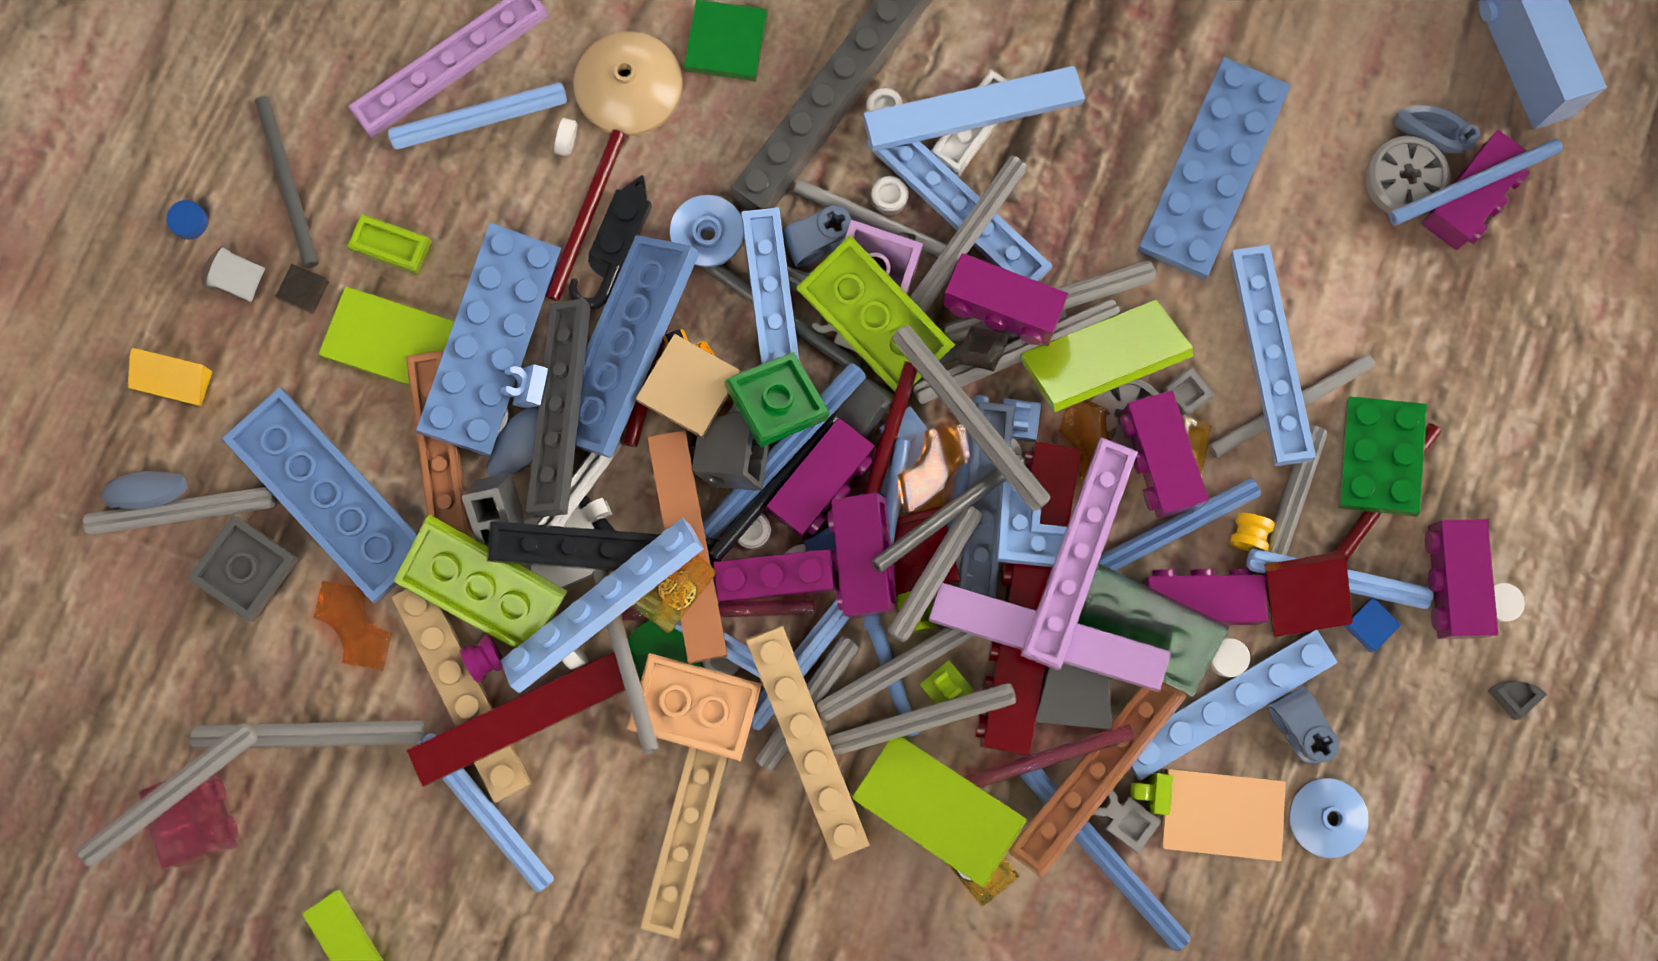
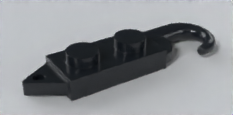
[569,175,652,310]

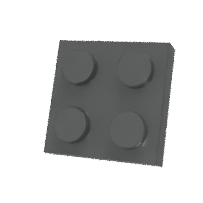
[187,515,299,622]

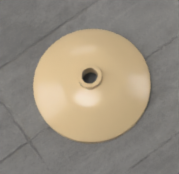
[574,31,683,136]

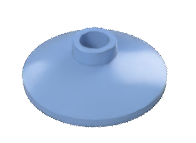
[670,195,744,267]
[1289,778,1368,858]

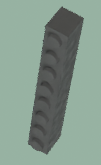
[731,0,932,211]

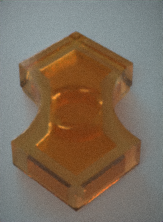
[1059,400,1111,481]
[897,424,971,512]
[313,580,392,671]

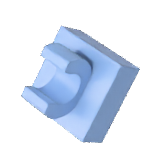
[500,364,548,409]
[1002,398,1041,443]

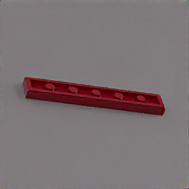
[407,652,641,787]

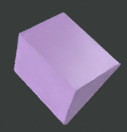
[845,220,923,294]

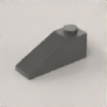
[461,473,531,570]

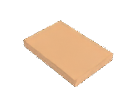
[627,653,762,761]
[1160,769,1286,861]

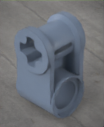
[782,205,851,268]
[1268,687,1339,764]

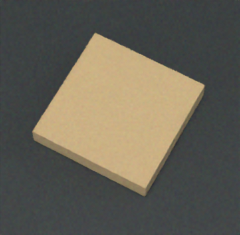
[635,334,741,438]

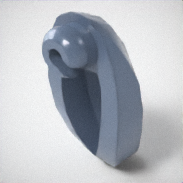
[1393,105,1480,153]
[487,407,539,477]
[101,471,188,509]

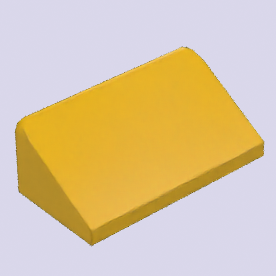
[128,348,213,407]

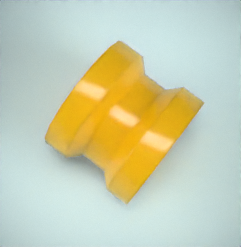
[1229,512,1275,552]

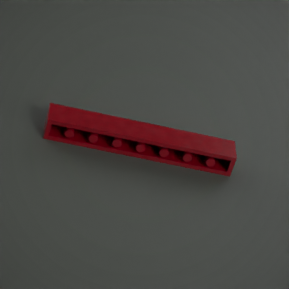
[975,441,1081,756]

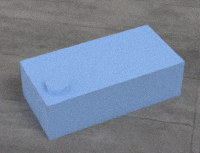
[1478,0,1607,130]

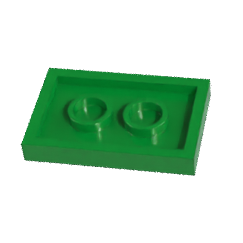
[1338,396,1427,517]

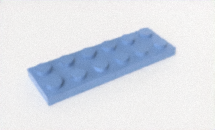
[1137,57,1291,280]
[416,222,561,457]
[575,235,700,458]
[222,387,418,603]

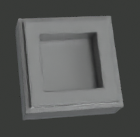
[1160,366,1215,420]

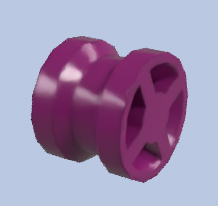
[459,634,503,683]

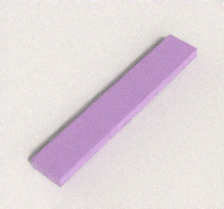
[348,0,549,139]
[1020,437,1138,670]
[929,583,1171,692]

